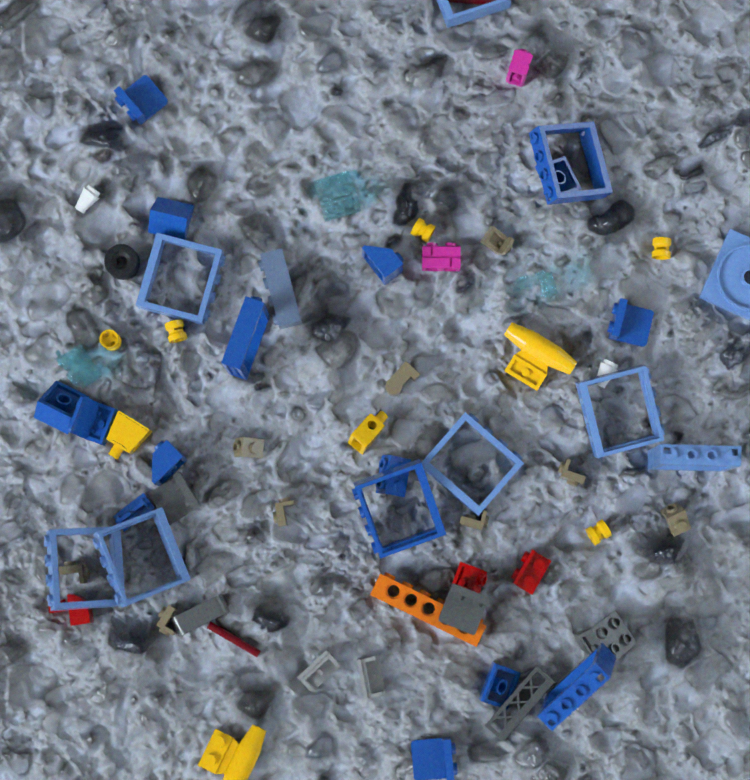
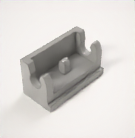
[297,650,341,693]
[357,655,386,700]

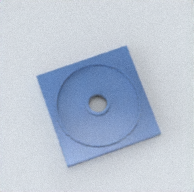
[699,229,750,321]

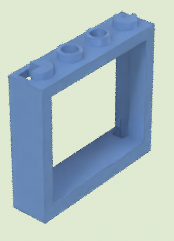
[437,0,511,28]
[136,233,226,326]
[575,365,665,458]
[421,412,524,516]
[648,444,741,472]
[92,507,191,608]
[44,527,125,611]

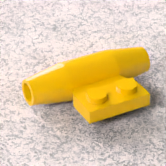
[504,322,577,391]
[198,724,266,780]

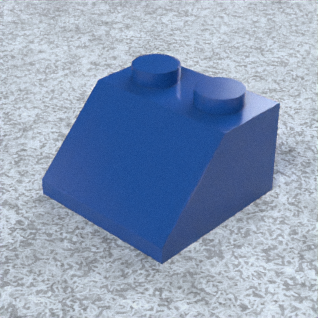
[362,245,404,285]
[34,380,90,434]
[152,440,188,486]

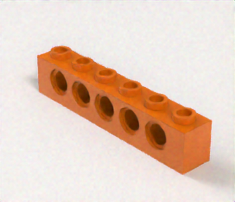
[370,572,487,647]

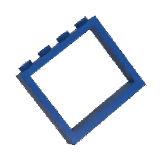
[529,121,613,205]
[221,296,270,380]
[351,459,446,559]
[537,643,617,731]

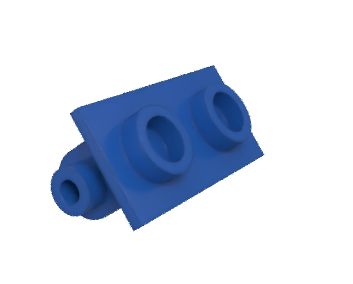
[113,493,155,532]

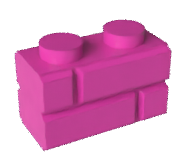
[506,49,533,87]
[422,242,461,272]

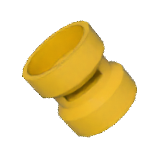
[410,217,436,243]
[652,237,672,260]
[164,319,188,343]
[99,329,122,351]
[585,519,612,546]

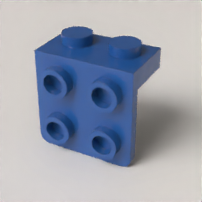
[113,75,168,125]
[607,298,654,347]
[68,396,119,446]
[411,737,458,780]

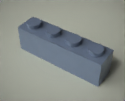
[258,248,302,330]

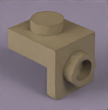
[480,226,515,255]
[233,437,264,459]
[558,458,586,487]
[273,497,295,527]
[660,502,692,537]
[59,561,90,584]
[156,605,178,637]

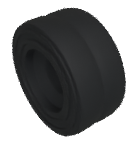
[104,244,140,280]

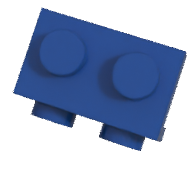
[376,455,411,497]

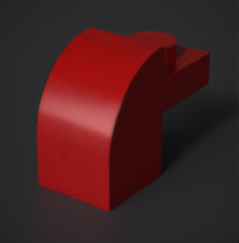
[48,594,94,626]

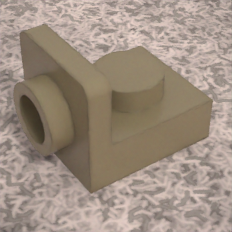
[459,510,489,530]

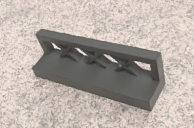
[485,666,555,742]

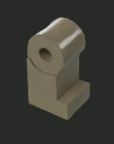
[385,361,420,397]

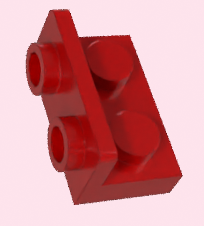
[511,549,551,595]
[452,562,487,594]

